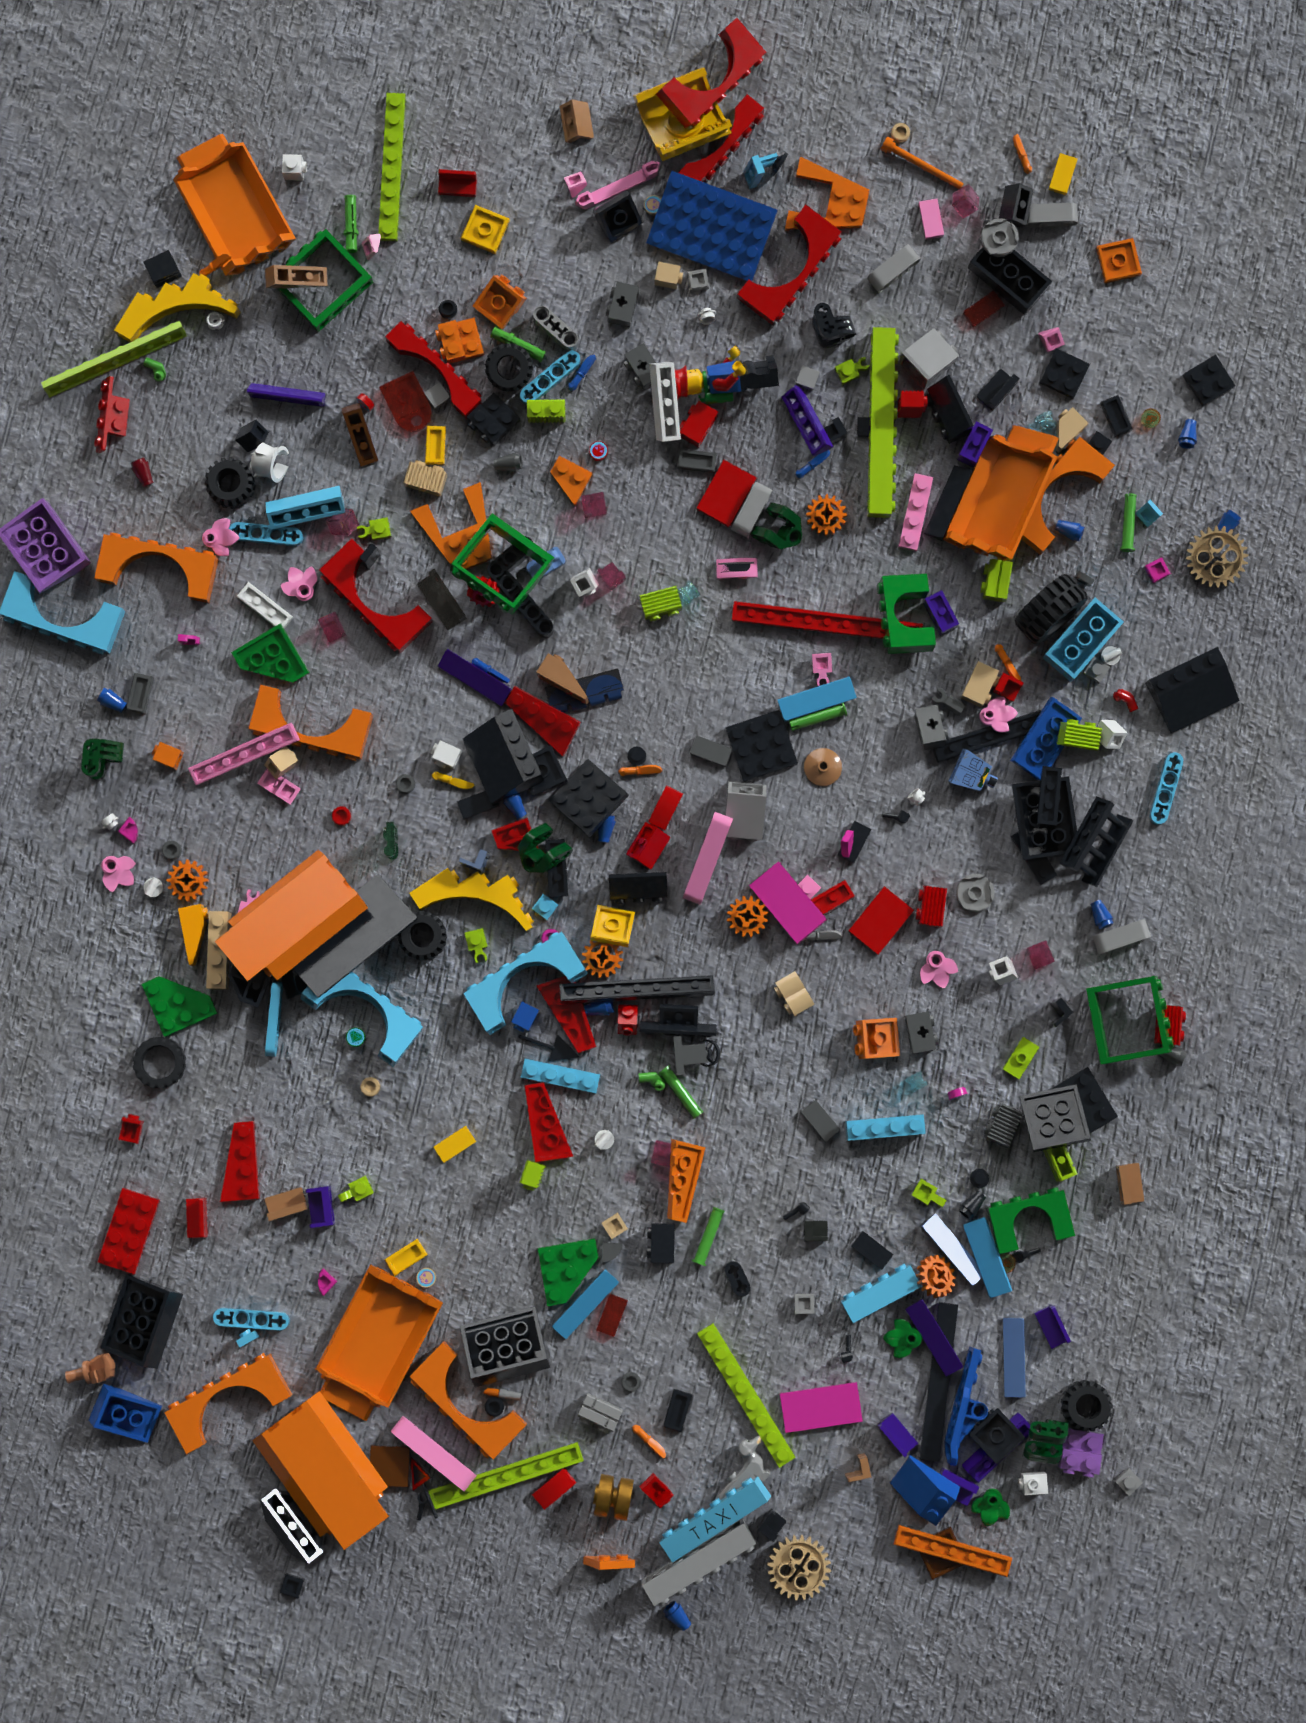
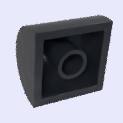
[593,190,643,242]

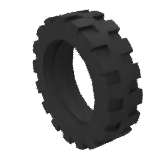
[133,1037,186,1088]

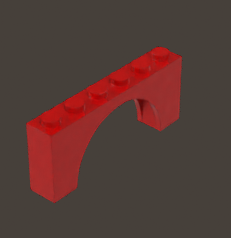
[656,18,766,129]
[737,204,842,325]
[319,538,433,653]

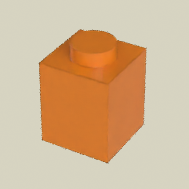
[152,742,184,770]

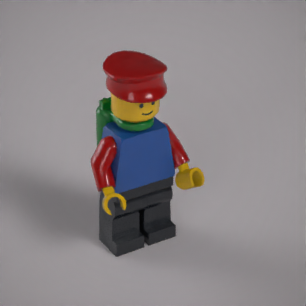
[675,345,779,404]

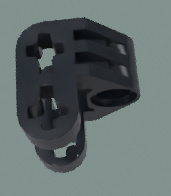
[812,303,856,348]

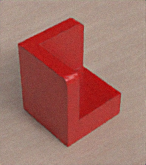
[993,672,1024,702]

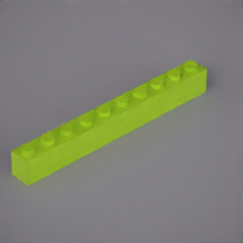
[867,327,899,518]

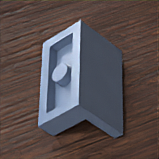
[459,849,490,873]

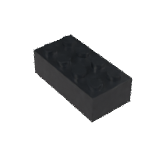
[968,247,1052,315]

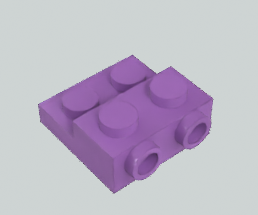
[1058,1428,1104,1477]

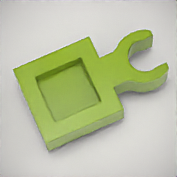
[834,357,870,385]
[357,517,392,541]
[464,928,488,964]

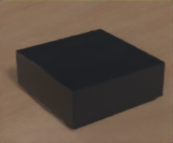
[857,417,871,437]
[280,1573,305,1599]

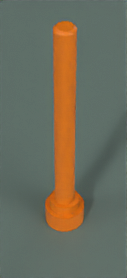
[880,136,963,190]

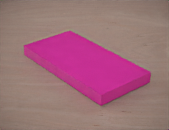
[749,861,827,944]
[780,1382,863,1433]

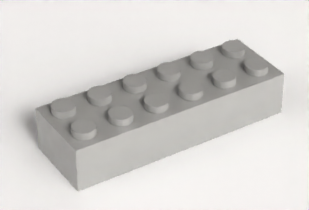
[642,1518,756,1606]

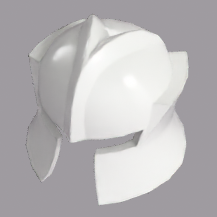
[250,443,289,483]

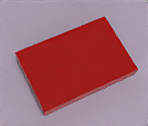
[696,460,757,527]
[848,886,914,955]

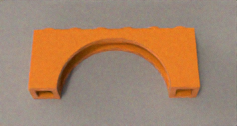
[1021,437,1115,555]
[94,532,219,603]
[248,684,373,761]
[409,1341,527,1459]
[164,1353,293,1454]

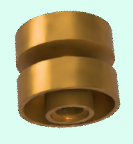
[593,1474,634,1521]

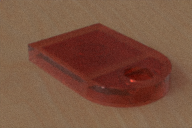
[379,371,432,432]

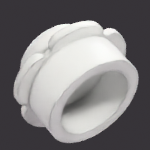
[698,308,716,325]
[206,312,225,330]
[907,788,925,806]
[101,813,118,830]

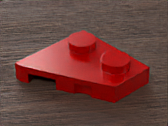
[491,817,538,851]

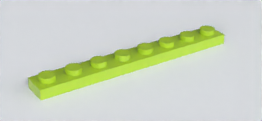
[378,93,406,241]
[41,321,187,398]
[697,1323,796,1468]
[428,1442,584,1509]

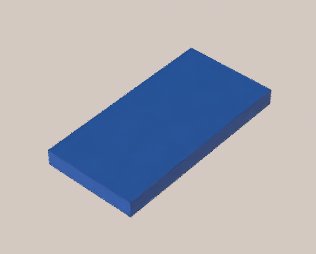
[1010,697,1082,780]

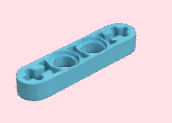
[520,350,581,405]
[229,522,304,546]
[1149,752,1183,825]
[265,981,283,1057]
[213,1308,290,1330]

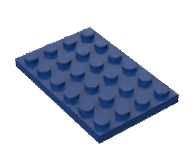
[646,171,778,281]

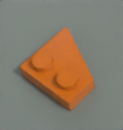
[550,456,593,506]
[583,1554,635,1570]

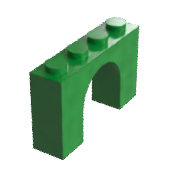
[877,574,936,654]
[986,1187,1075,1254]

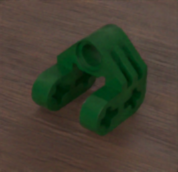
[750,502,802,550]
[81,738,124,780]
[518,823,573,873]
[1023,1419,1068,1464]

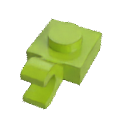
[338,1175,374,1202]
[911,1179,947,1207]

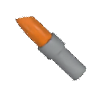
[483,1388,521,1401]

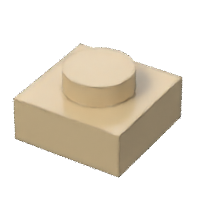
[602,1212,628,1239]

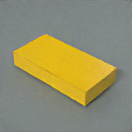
[1048,153,1078,195]
[425,426,446,465]
[434,1126,477,1163]
[384,1238,428,1276]

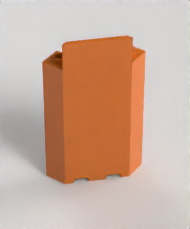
[173,134,296,276]
[943,425,1059,561]
[214,850,368,981]
[315,1264,443,1421]
[252,1391,389,1550]

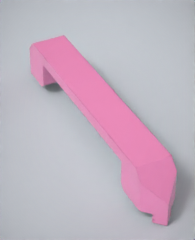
[575,161,660,209]

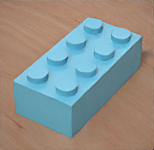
[1042,598,1124,682]

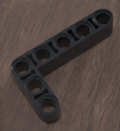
[487,536,554,638]

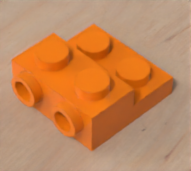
[473,275,527,329]
[435,317,484,364]
[853,1018,900,1059]

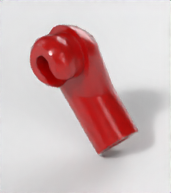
[1113,689,1139,712]

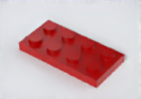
[98,1188,160,1274]

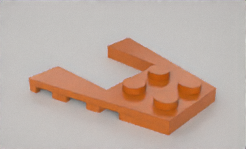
[785,157,869,231]
[410,482,492,570]

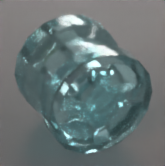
[1034,411,1058,433]
[677,580,700,604]
[904,1071,928,1093]

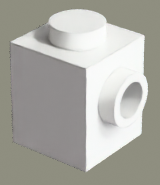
[282,154,307,181]
[570,568,599,597]
[431,740,462,769]
[989,956,1018,985]
[1018,1471,1048,1495]

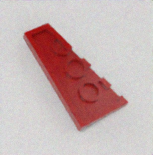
[506,686,581,756]
[536,976,597,1053]
[525,1082,574,1162]
[220,1121,260,1202]

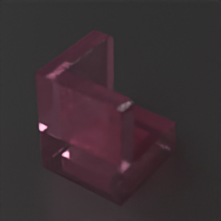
[952,184,979,219]
[581,492,607,518]
[325,509,359,536]
[597,562,626,591]
[318,612,346,642]
[1026,940,1055,969]
[651,1140,671,1167]

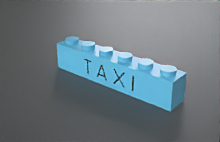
[659,1476,771,1563]

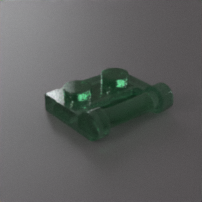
[383,822,399,860]

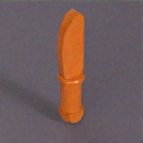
[1013,134,1032,174]
[199,254,232,277]
[995,644,1021,681]
[618,765,662,776]
[632,1425,666,1459]

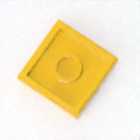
[461,205,510,254]
[590,905,635,947]

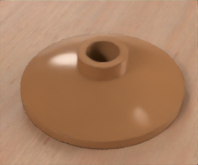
[804,748,842,786]

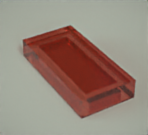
[963,290,1005,328]
[596,1293,628,1337]

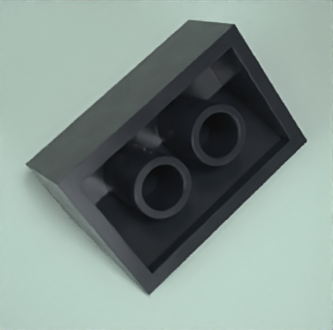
[925,374,974,444]
[608,872,667,904]

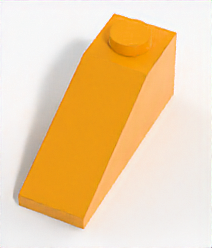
[178,904,209,966]

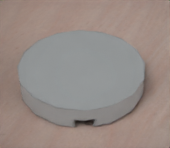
[980,218,1019,257]
[956,874,995,912]

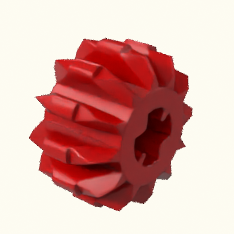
[467,576,500,607]

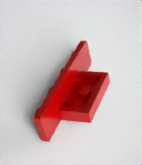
[94,376,130,453]

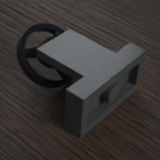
[673,1036,720,1076]

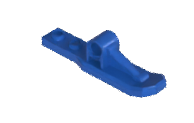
[944,1346,988,1466]

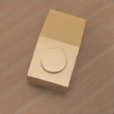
[1056,407,1088,453]

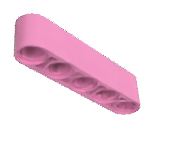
[683,812,733,905]
[390,1416,477,1492]

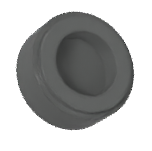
[1075,571,1094,587]
[396,774,415,794]
[162,841,182,860]
[621,1372,641,1392]

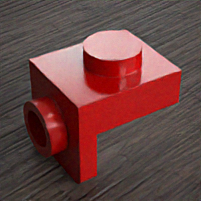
[618,1005,638,1036]
[118,1114,144,1144]
[639,1473,673,1508]

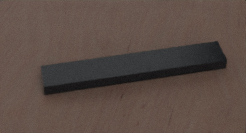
[933,710,1041,763]

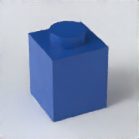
[511,1002,540,1033]

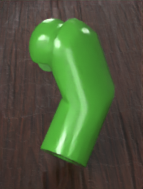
[143,357,166,382]
[639,1072,666,1091]

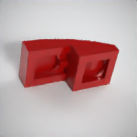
[648,785,683,830]
[532,1468,577,1510]

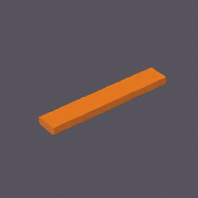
[893,1524,1013,1577]

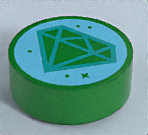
[346,1027,366,1047]

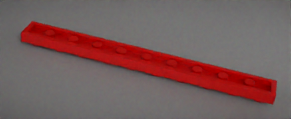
[732,601,923,639]

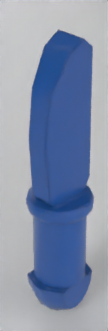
[568,355,596,391]
[796,450,830,479]
[471,658,510,683]

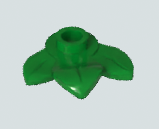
[883,1319,922,1358]
[971,1489,1010,1527]

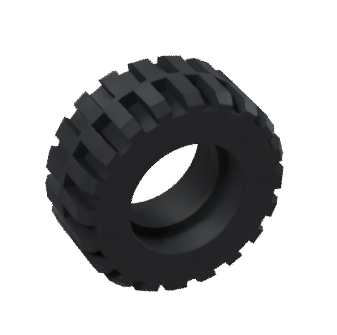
[1015,574,1088,645]

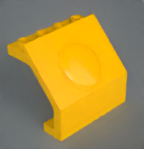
[633,67,732,161]

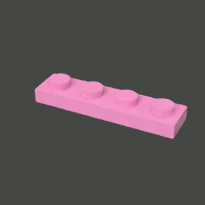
[898,473,933,552]

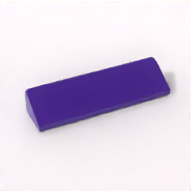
[247,383,326,407]
[781,385,833,456]
[438,649,512,707]
[905,1299,963,1376]
[962,1413,1030,1483]

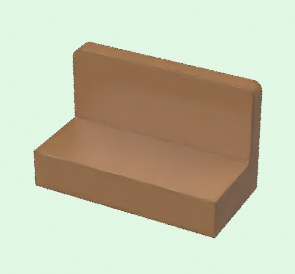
[559,99,594,143]
[1116,1163,1144,1205]
[265,1187,308,1221]
[845,1453,872,1482]

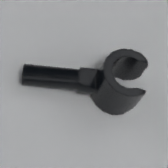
[882,810,910,823]
[783,1202,810,1220]
[1014,1247,1041,1263]
[841,1335,853,1363]
[416,1493,428,1520]

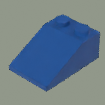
[89,1384,162,1443]
[890,1455,960,1526]

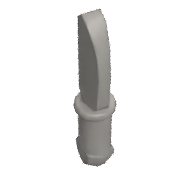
[803,930,842,941]

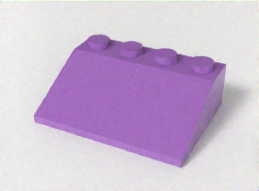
[0,498,91,593]

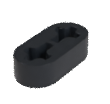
[725,1261,751,1297]

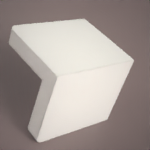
[1097,720,1127,749]

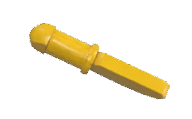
[432,772,475,789]

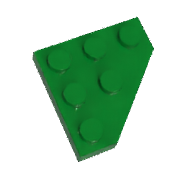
[231,624,310,683]
[141,976,218,1037]
[538,1238,598,1306]

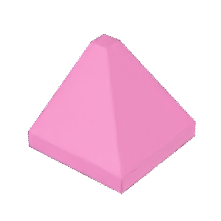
[564,172,587,198]
[361,234,381,260]
[1038,327,1065,352]

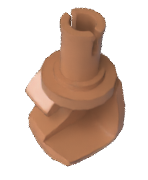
[65,1353,116,1384]

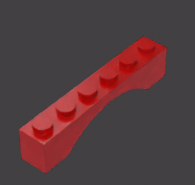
[678,94,764,183]
[385,321,482,420]

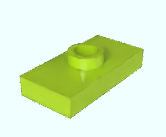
[1002,1037,1039,1080]

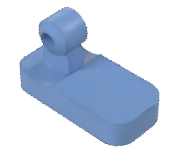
[527,547,566,578]

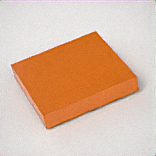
[1096,238,1142,284]

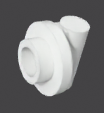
[1101,646,1122,665]
[144,877,163,897]
[595,1130,614,1149]

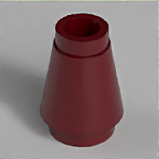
[130,458,154,487]

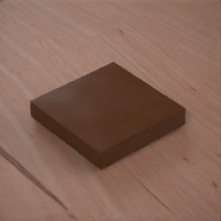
[370,1445,410,1487]
[919,1526,963,1580]

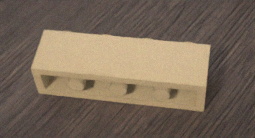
[206,911,232,990]

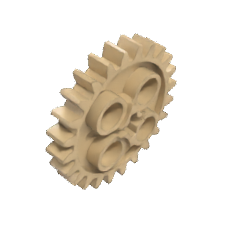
[1185,526,1249,588]
[767,1534,831,1600]

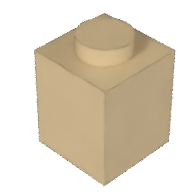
[655,262,683,290]
[264,746,298,779]

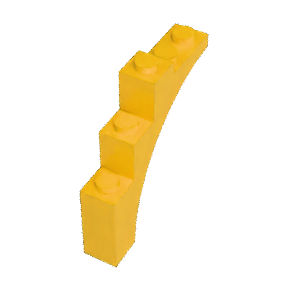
[114,273,241,343]
[409,868,534,932]

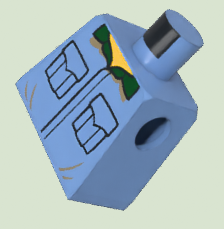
[948,748,998,791]

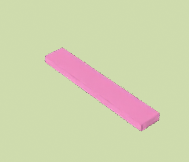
[188,722,300,785]

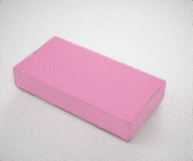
[918,199,944,240]

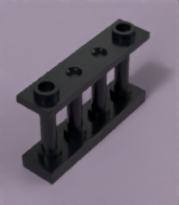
[1060,796,1133,887]

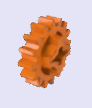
[806,494,847,536]
[166,859,209,902]
[727,896,768,938]
[582,940,623,978]
[916,1255,956,1298]

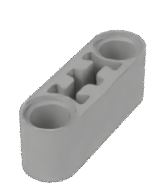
[1024,203,1078,228]
[867,244,921,293]
[533,306,579,352]
[731,482,773,538]
[1092,919,1151,954]

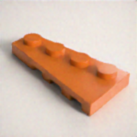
[667,1139,706,1223]

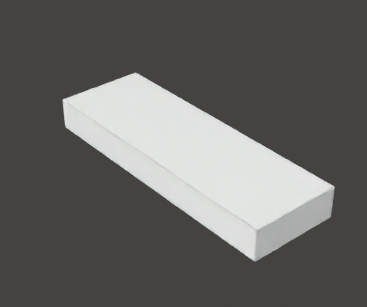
[236,582,293,629]

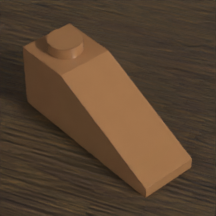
[265,265,328,289]
[536,653,589,705]

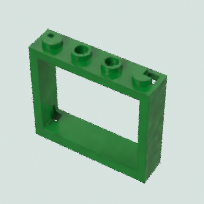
[276,229,374,333]
[450,513,554,615]
[1086,976,1174,1064]

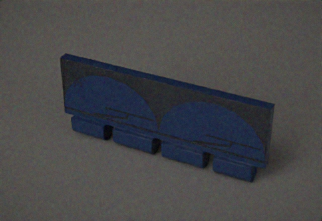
[545,668,624,713]

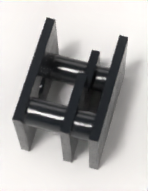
[143,250,182,288]

